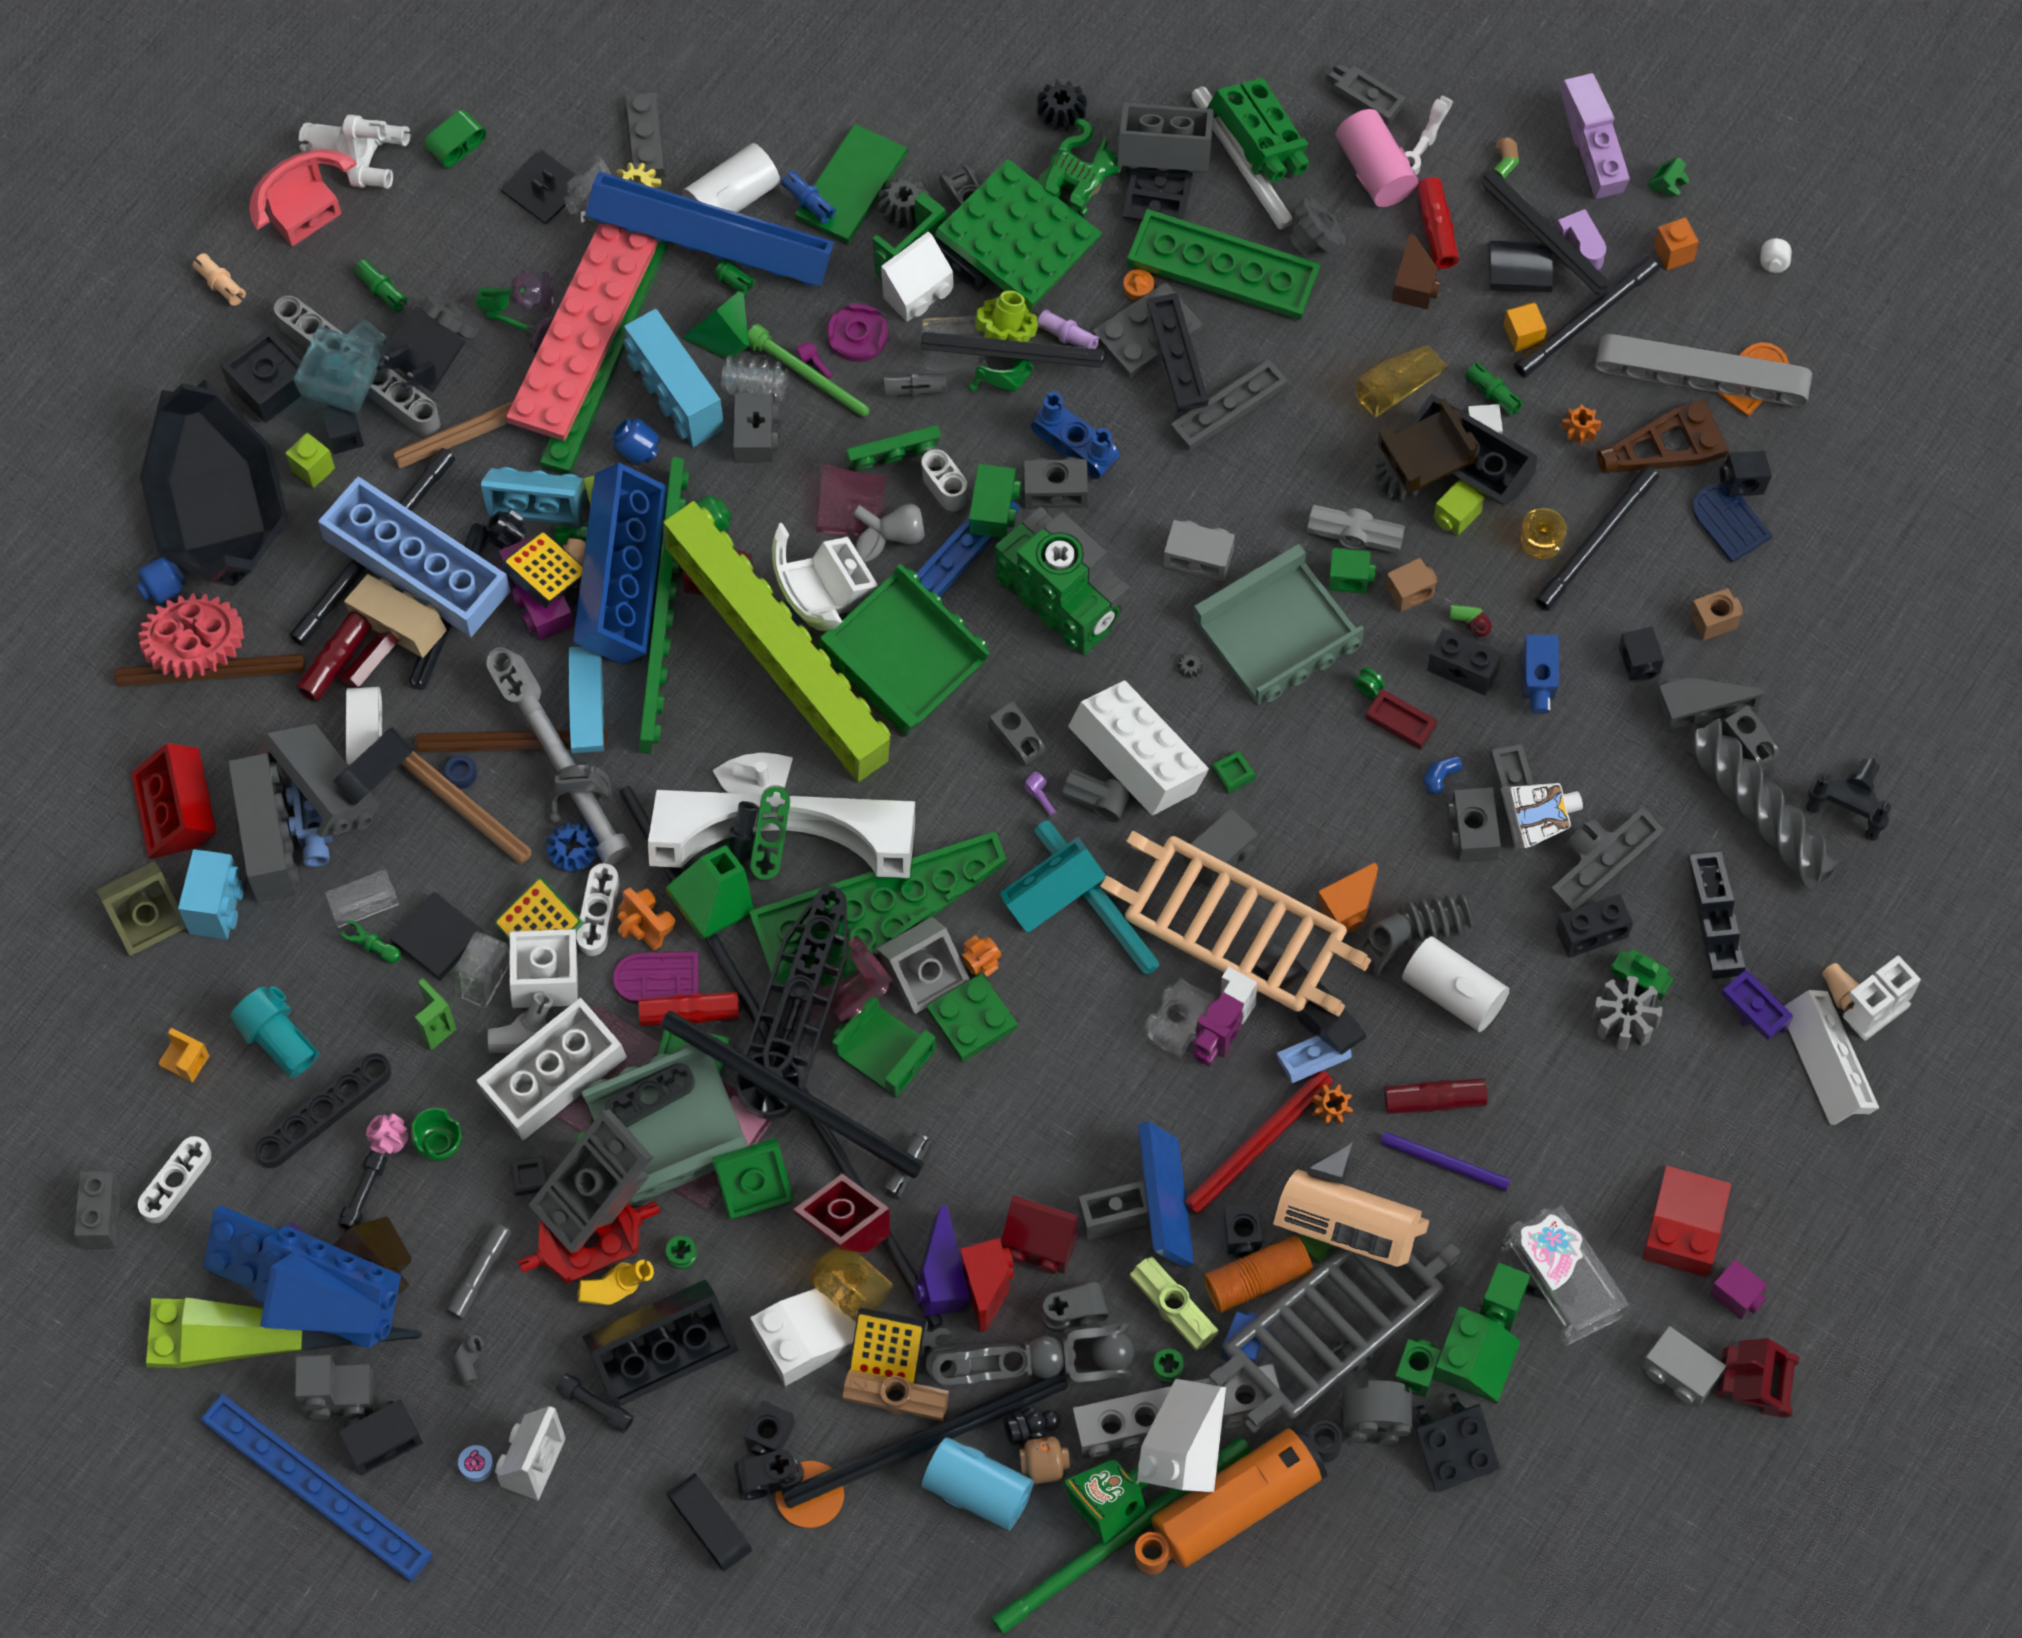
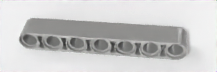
[274,296,441,437]
[1595,334,1812,406]

